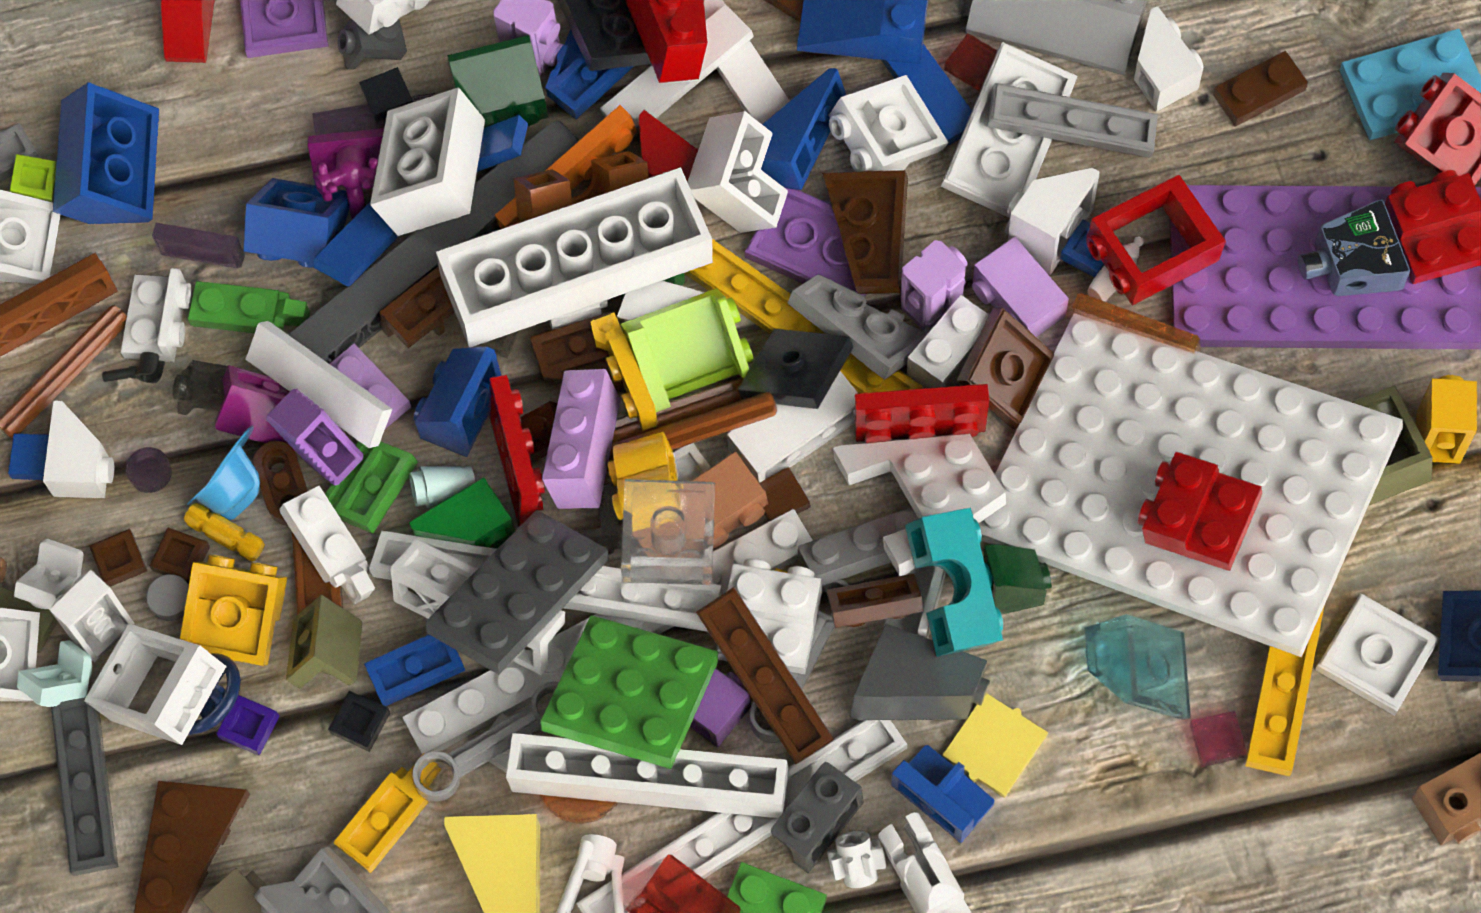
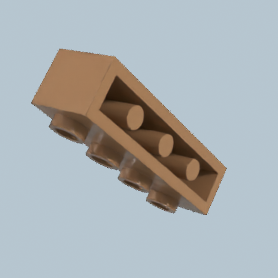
[1411,753,1481,845]

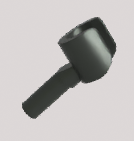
[102,352,165,384]

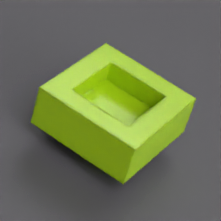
[9,154,57,202]

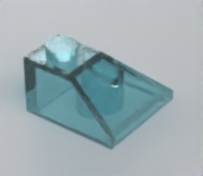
[1085,614,1191,720]

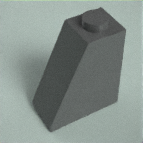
[850,624,990,721]

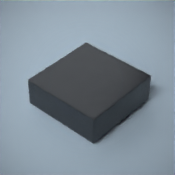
[359,67,413,122]
[328,690,390,752]

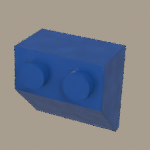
[243,178,349,268]
[414,347,502,457]

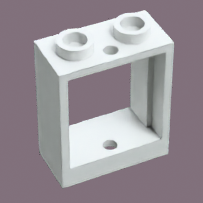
[84,624,226,745]

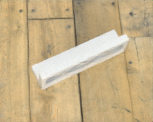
[390,539,565,675]

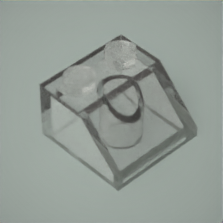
[621,479,715,585]

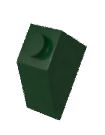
[983,544,1052,615]

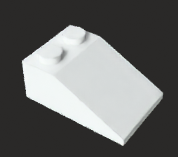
[0,190,60,284]

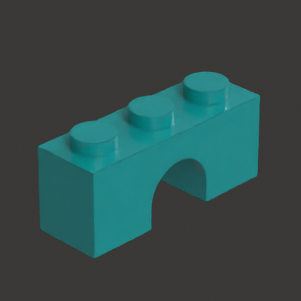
[905,507,1003,657]

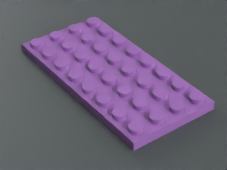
[1169,185,1481,350]

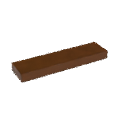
[696,587,834,764]

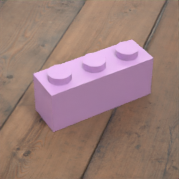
[542,369,620,509]

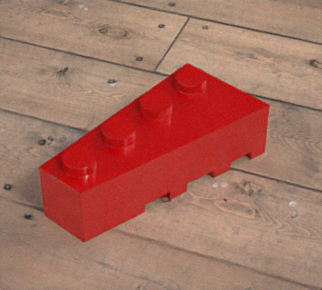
[625,0,708,83]

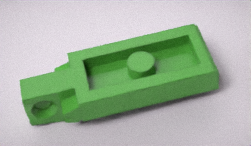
[188,281,311,333]

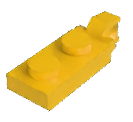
[590,312,658,431]
[334,753,441,873]

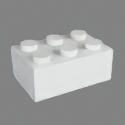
[370,87,485,236]

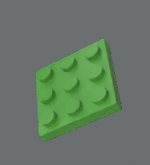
[541,615,718,769]

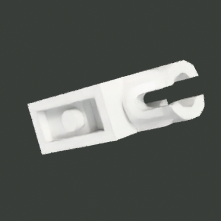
[878,812,971,913]

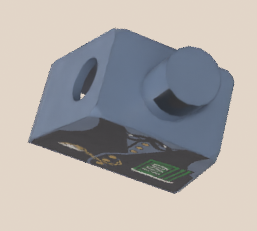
[1298,199,1410,296]

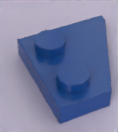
[545,29,634,119]

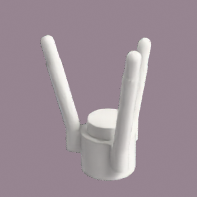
[556,834,625,913]

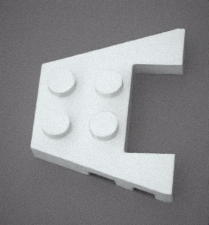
[833,434,1006,576]

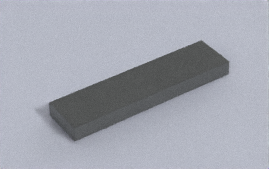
[51,694,119,876]

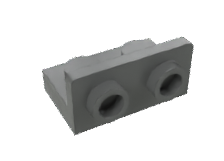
[771,762,864,873]

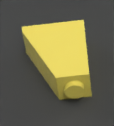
[444,814,540,913]

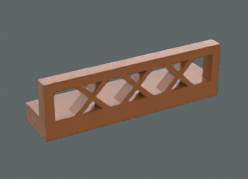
[0,253,118,357]

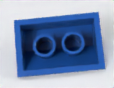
[53,82,159,224]

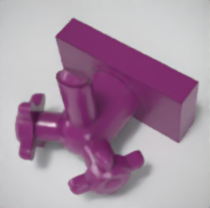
[308,128,384,219]

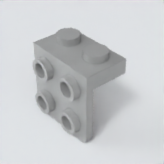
[254,847,390,913]

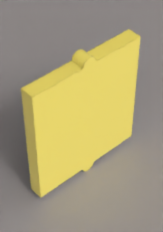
[942,693,1048,798]

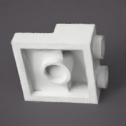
[829,75,949,172]
[717,559,822,674]

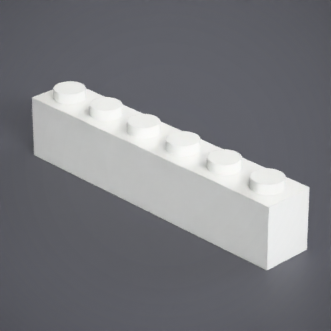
[506,733,788,818]

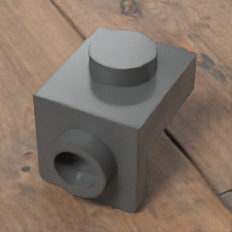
[338,19,407,69]

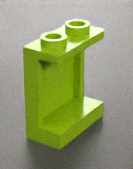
[620,288,754,412]

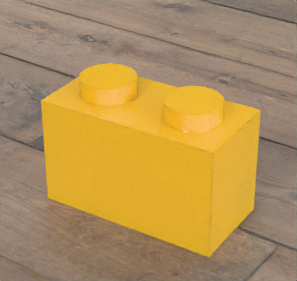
[1416,375,1477,464]

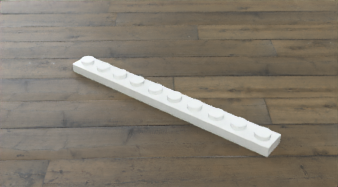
[402,509,813,754]

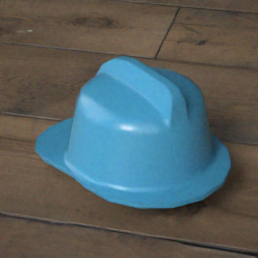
[186,426,260,520]

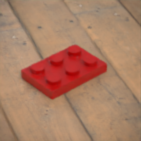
[488,375,545,528]
[854,384,989,443]

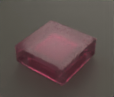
[1190,711,1247,767]

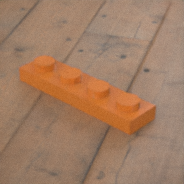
[494,105,637,229]

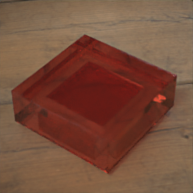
[944,33,997,91]

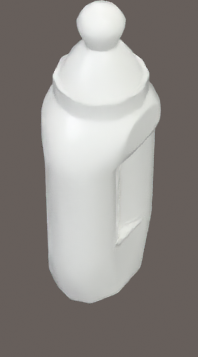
[1087,236,1144,305]

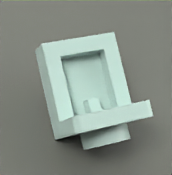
[17,640,92,707]

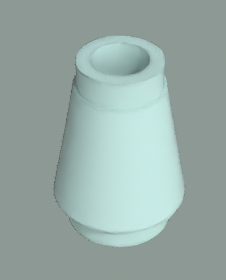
[409,466,475,509]

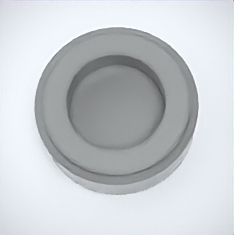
[146,574,189,621]

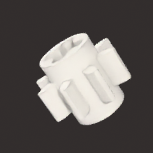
[827,831,887,888]

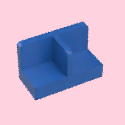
[891,745,994,843]

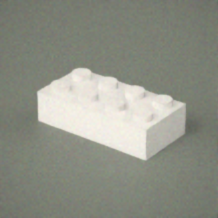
[49,570,134,663]

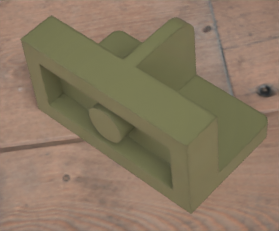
[286,595,362,689]

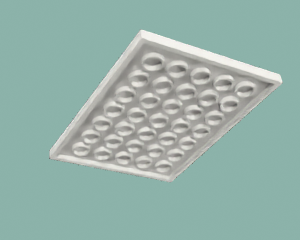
[979,311,1403,657]

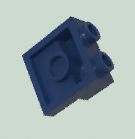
[1438,590,1481,682]

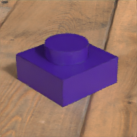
[217,695,280,756]

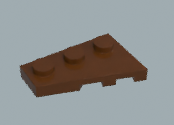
[822,170,908,294]
[134,781,250,913]

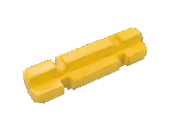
[184,503,265,561]

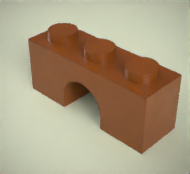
[513,151,649,223]

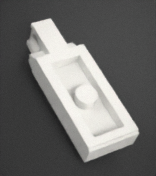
[279,486,375,605]

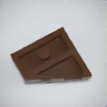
[530,311,627,393]

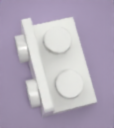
[121,268,192,362]

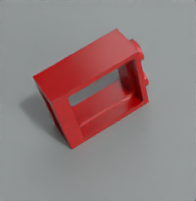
[1086,175,1226,306]

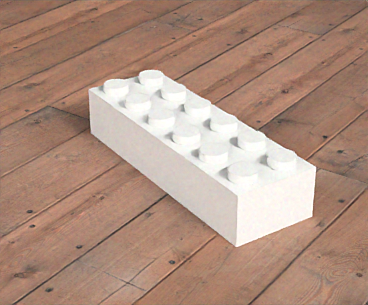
[436,167,713,348]

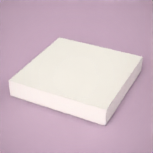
[1315,593,1440,716]

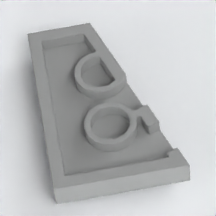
[788,274,932,380]

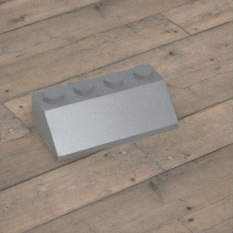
[966,0,1147,76]

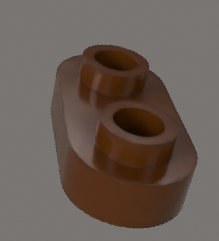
[253,441,308,526]

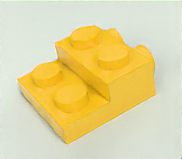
[180,555,288,666]

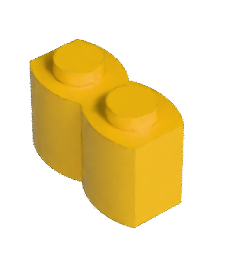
[608,432,683,531]

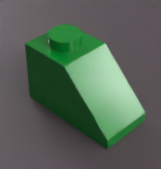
[409,478,515,549]

